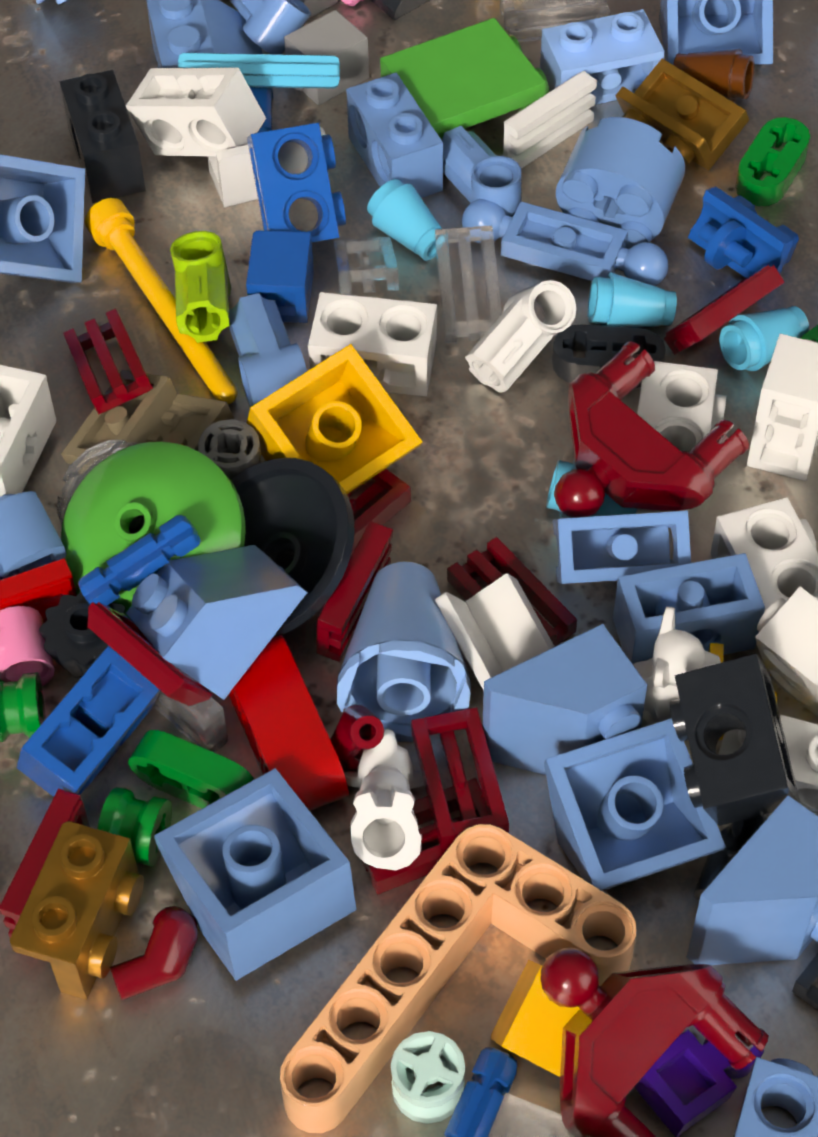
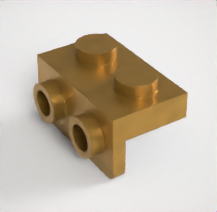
[615,58,749,171]
[10,822,144,1000]

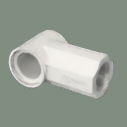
[465,280,576,393]

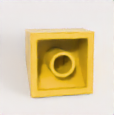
[246,344,423,494]

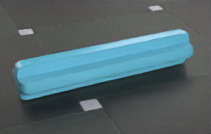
[178,53,340,89]

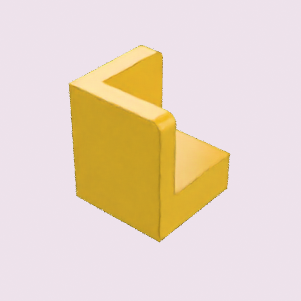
[490,960,580,1077]

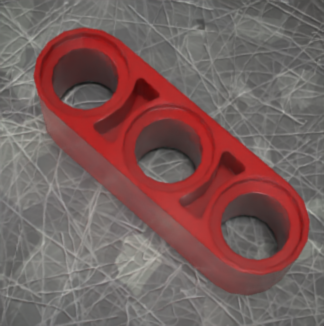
[228,635,349,811]

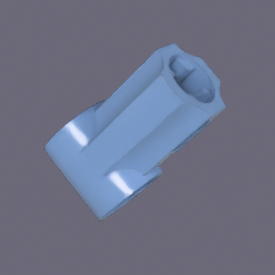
[230,0,311,54]
[442,126,522,217]
[229,293,307,407]

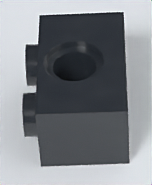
[59,70,146,203]
[670,653,801,826]

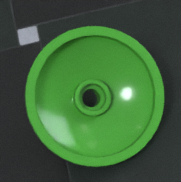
[61,442,246,620]

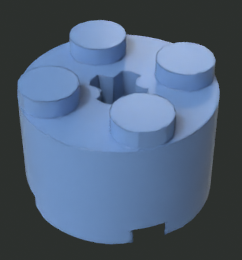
[556,117,685,249]

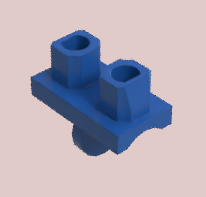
[688,186,799,278]

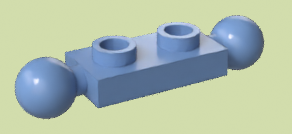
[462,199,669,286]

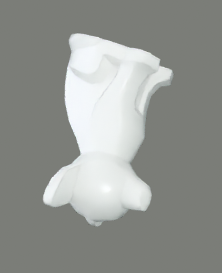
[633,606,721,728]
[344,729,424,870]

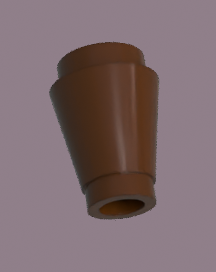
[673,49,755,102]

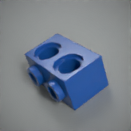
[247,123,346,242]
[16,646,160,797]

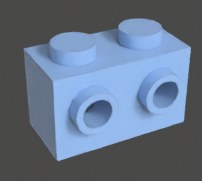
[540,9,665,105]

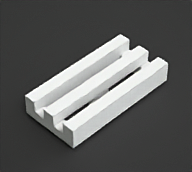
[503,71,597,169]

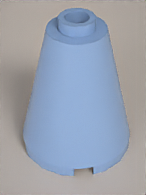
[336,562,471,742]

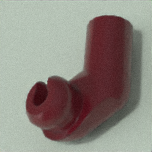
[330,705,384,770]
[110,906,198,1001]

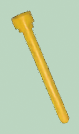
[84,198,238,404]

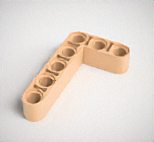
[280,824,636,1133]

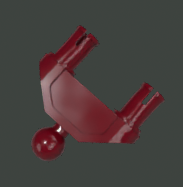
[554,341,749,518]
[540,947,769,1137]

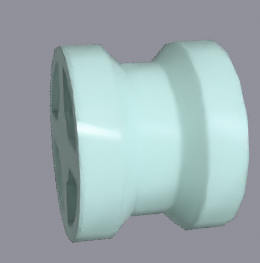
[391,1031,465,1124]

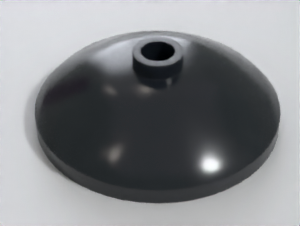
[231,458,355,638]

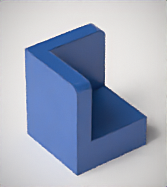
[246,230,314,323]

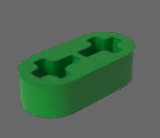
[735,117,810,207]
[128,730,255,809]

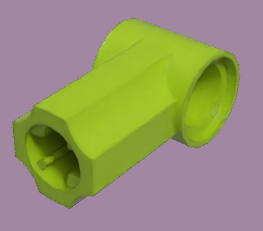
[170,231,232,343]

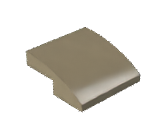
[61,369,234,471]

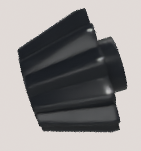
[39,592,126,678]

